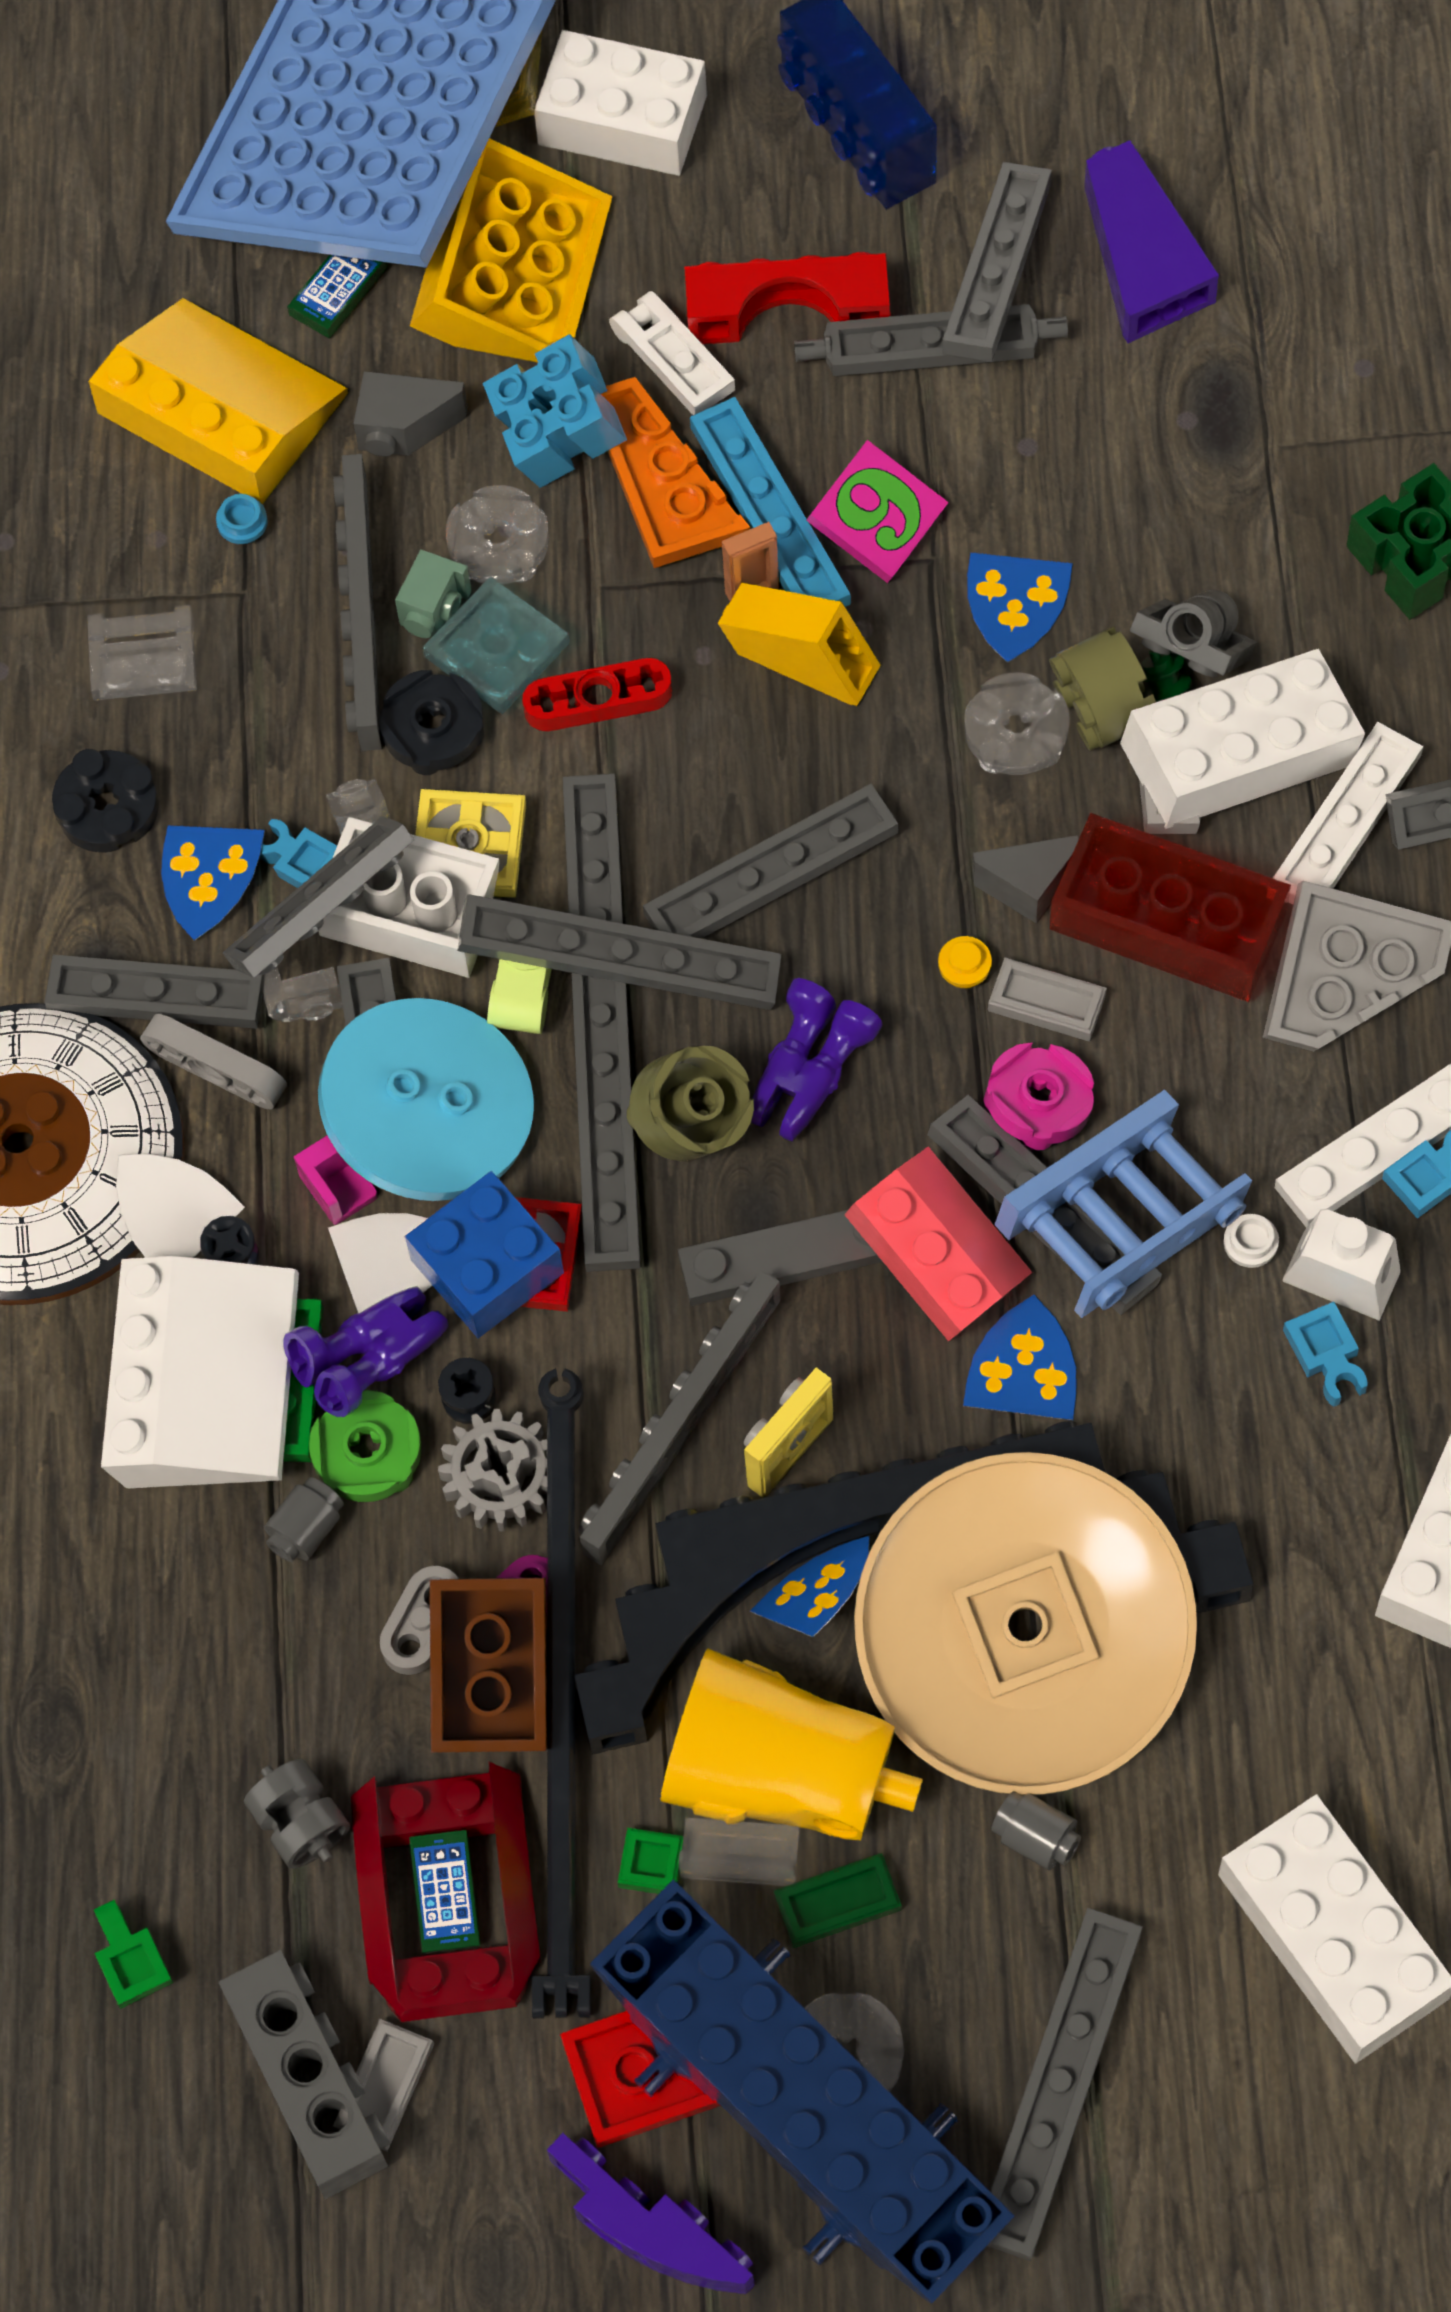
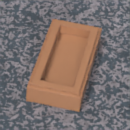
[722,522,779,601]

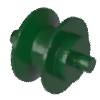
[1141,650,1192,702]

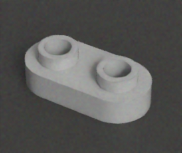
[380,1566,458,1675]

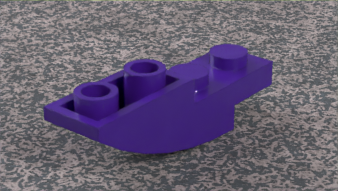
[547,2133,755,2294]

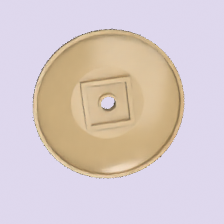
[854,1452,1197,1795]

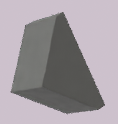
[972,835,1080,923]

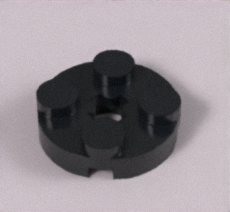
[380,670,484,775]
[52,749,159,853]

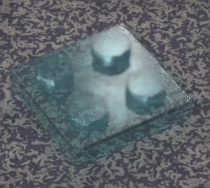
[423,576,570,714]

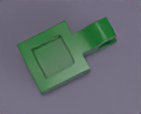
[93,1900,173,2009]

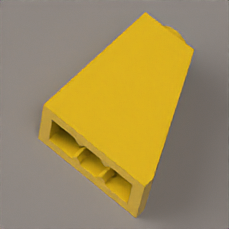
[718,583,881,706]

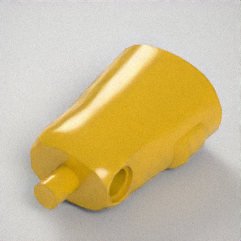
[661,1648,923,1840]

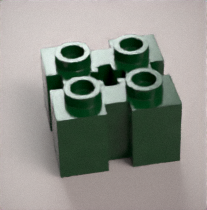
[1346,463,1451,620]

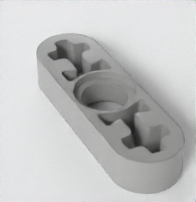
[140,1014,287,1109]

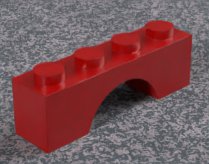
[684,252,890,344]

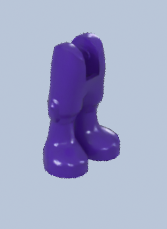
[751,978,883,1142]
[283,1286,448,1417]

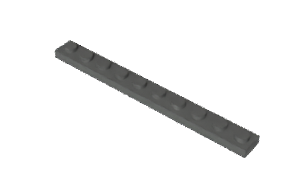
[563,773,641,1272]

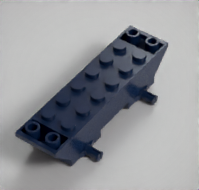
[590,1879,1014,2304]

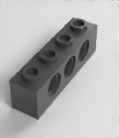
[218,1950,390,2200]

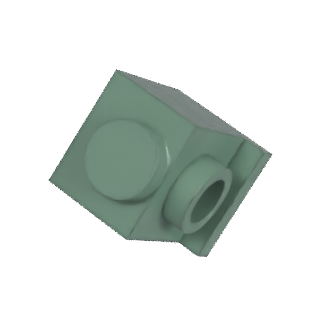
[395,549,472,638]

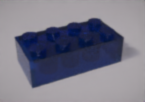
[777,0,937,210]

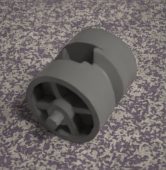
[244,1759,350,1869]

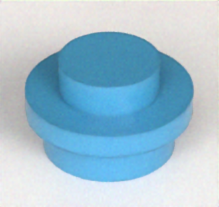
[216,494,268,544]

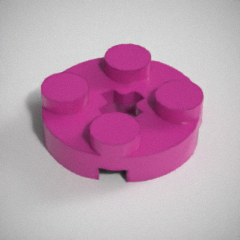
[984,1043,1094,1150]

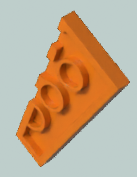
[601,377,750,568]

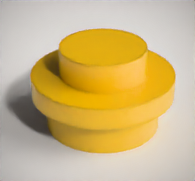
[938,936,992,989]

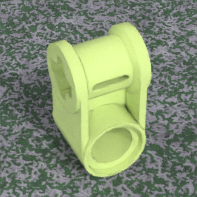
[487,959,551,1034]

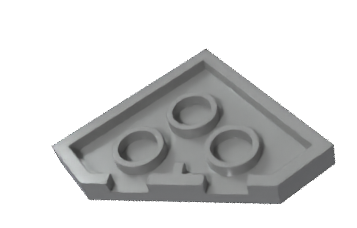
[1263,881,1451,1052]

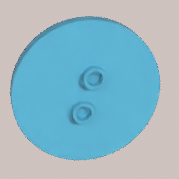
[318,998,534,1201]

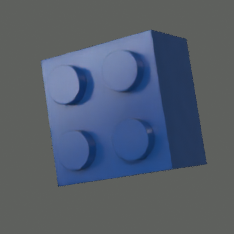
[405,1170,564,1339]

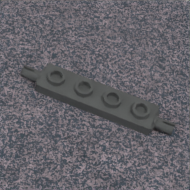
[794,304,1068,376]

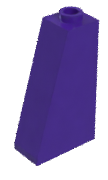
[1084,140,1219,343]

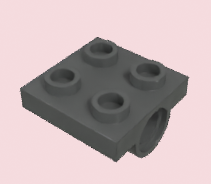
[1130,590,1257,677]

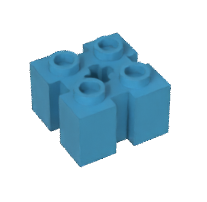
[483,334,627,488]

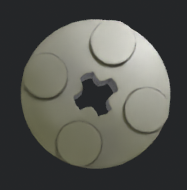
[1049,626,1156,751]
[627,1046,754,1162]

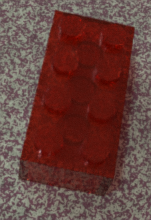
[1050,813,1291,1002]

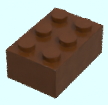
[430,1577,547,1753]

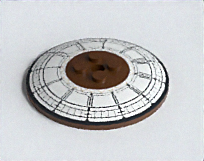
[0,1003,185,1305]

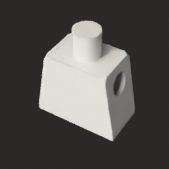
[1283,1209,1401,1321]

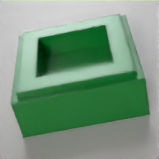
[618,1828,684,1894]

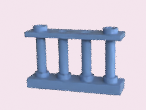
[995,1090,1252,1318]

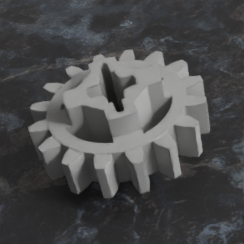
[438,1409,547,1531]

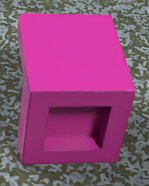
[293,1135,378,1226]

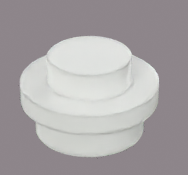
[1224,1214,1279,1268]

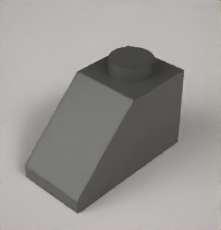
[353,371,468,456]

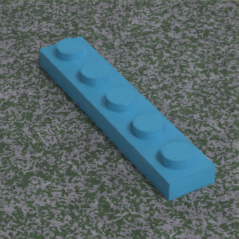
[690,397,851,607]

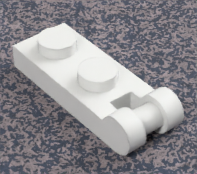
[609,291,735,415]

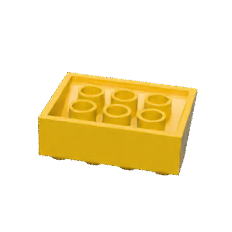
[410,138,612,362]
[88,298,348,504]

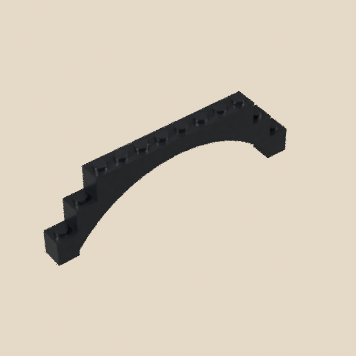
[574,1421,1253,1755]

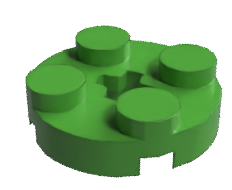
[309,1390,422,1502]

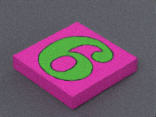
[806,440,949,583]

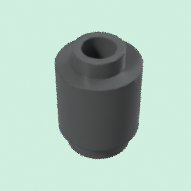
[264,1477,344,1563]
[991,1791,1081,1870]

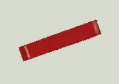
[522,658,672,732]

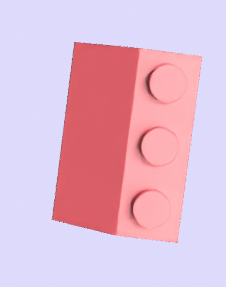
[844,1146,1033,1341]

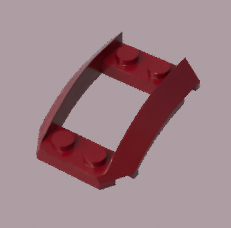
[351,1761,541,2022]

